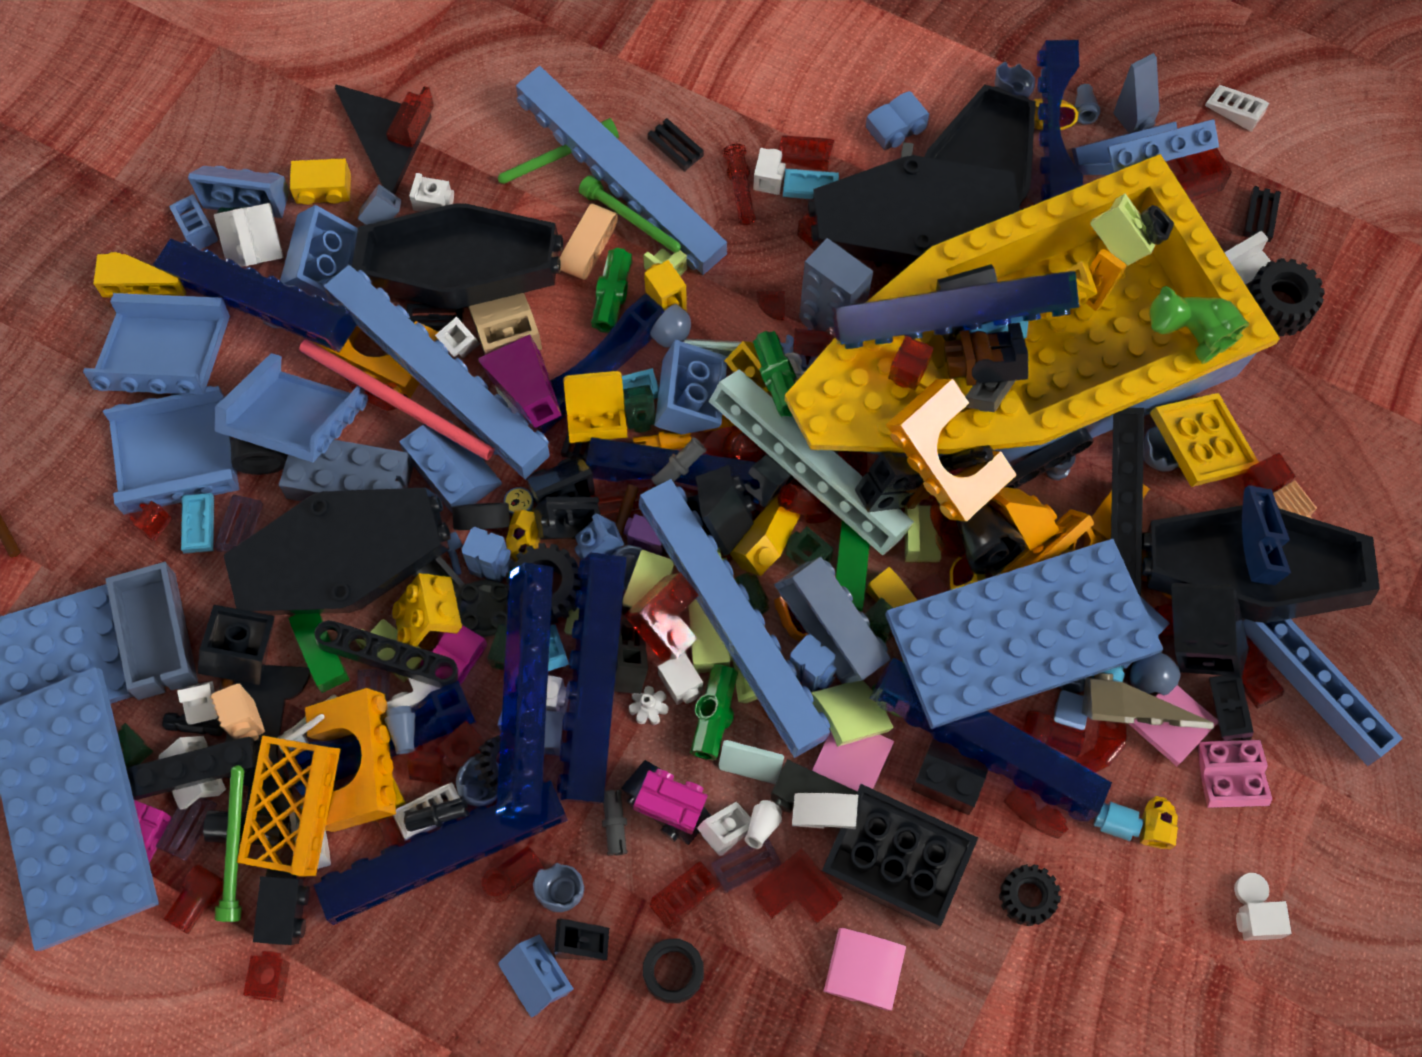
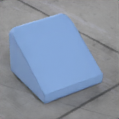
[1054,690,1087,730]

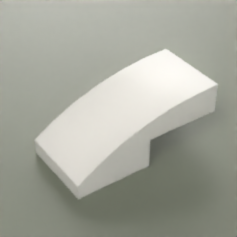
[792,793,858,829]

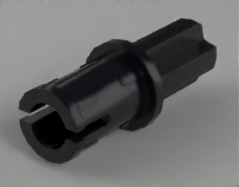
[404,796,469,832]

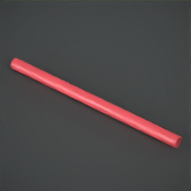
[299,339,494,461]

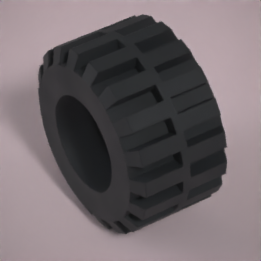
[1248,258,1325,336]
[505,543,585,625]

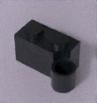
[253,864,310,945]

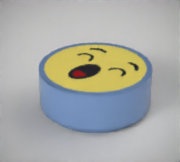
[504,487,534,516]

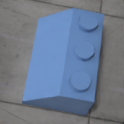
[188,166,290,218]
[279,205,358,302]
[654,339,727,435]
[399,420,502,513]

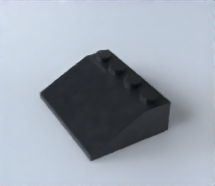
[820,784,978,930]

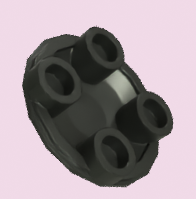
[456,579,515,637]

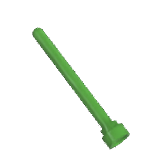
[498,118,619,184]
[579,175,681,253]
[215,765,244,922]

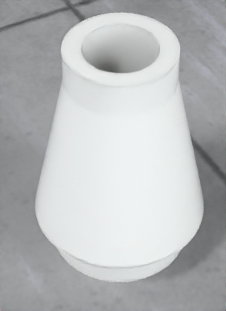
[744,800,782,849]

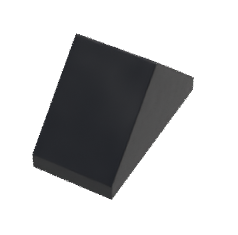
[554,918,610,961]

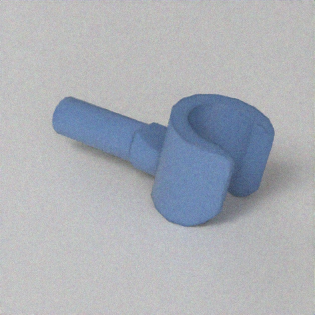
[447,532,463,575]

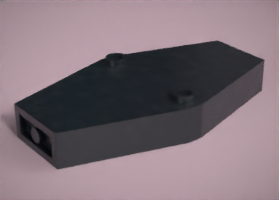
[924,84,1036,210]
[808,156,1020,267]
[351,203,563,309]
[224,488,451,615]
[1142,505,1380,623]

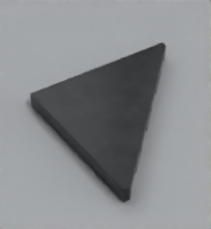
[334,84,432,195]

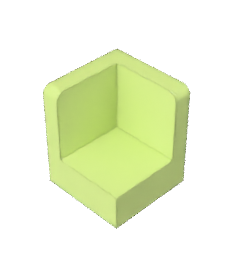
[643,249,687,276]

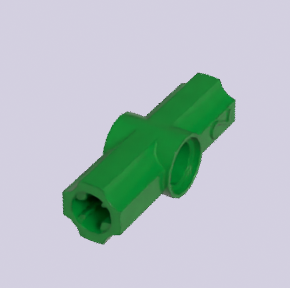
[591,248,632,333]
[753,331,797,417]
[690,665,738,761]

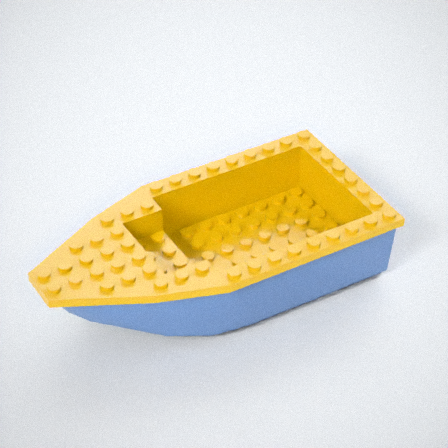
[785,154,1280,469]

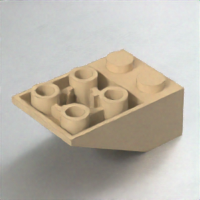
[468,293,542,355]

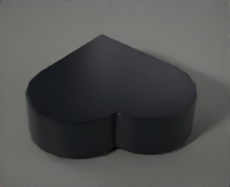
[1141,205,1174,245]

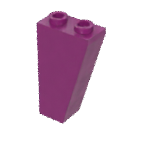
[478,334,561,428]

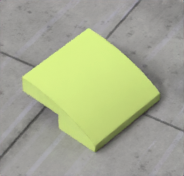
[811,680,894,747]

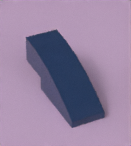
[1242,485,1291,585]

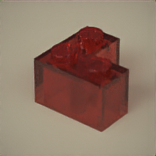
[624,572,699,661]

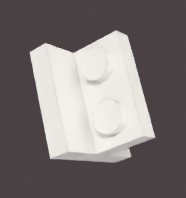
[214,203,284,269]

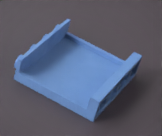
[1072,119,1219,175]
[83,293,230,395]
[215,353,368,462]
[103,386,239,515]

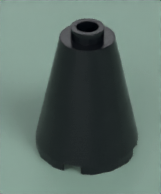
[955,502,1025,575]

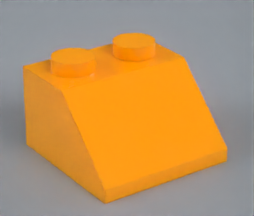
[988,487,1060,552]

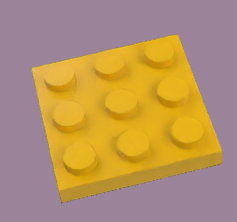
[1150,393,1260,487]

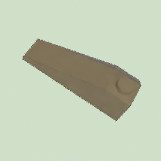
[1082,672,1214,729]

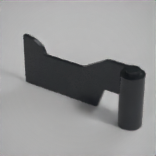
[203,665,311,846]

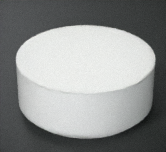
[1234,873,1269,905]

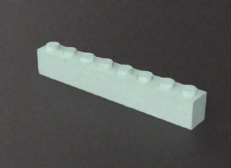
[708,369,914,555]

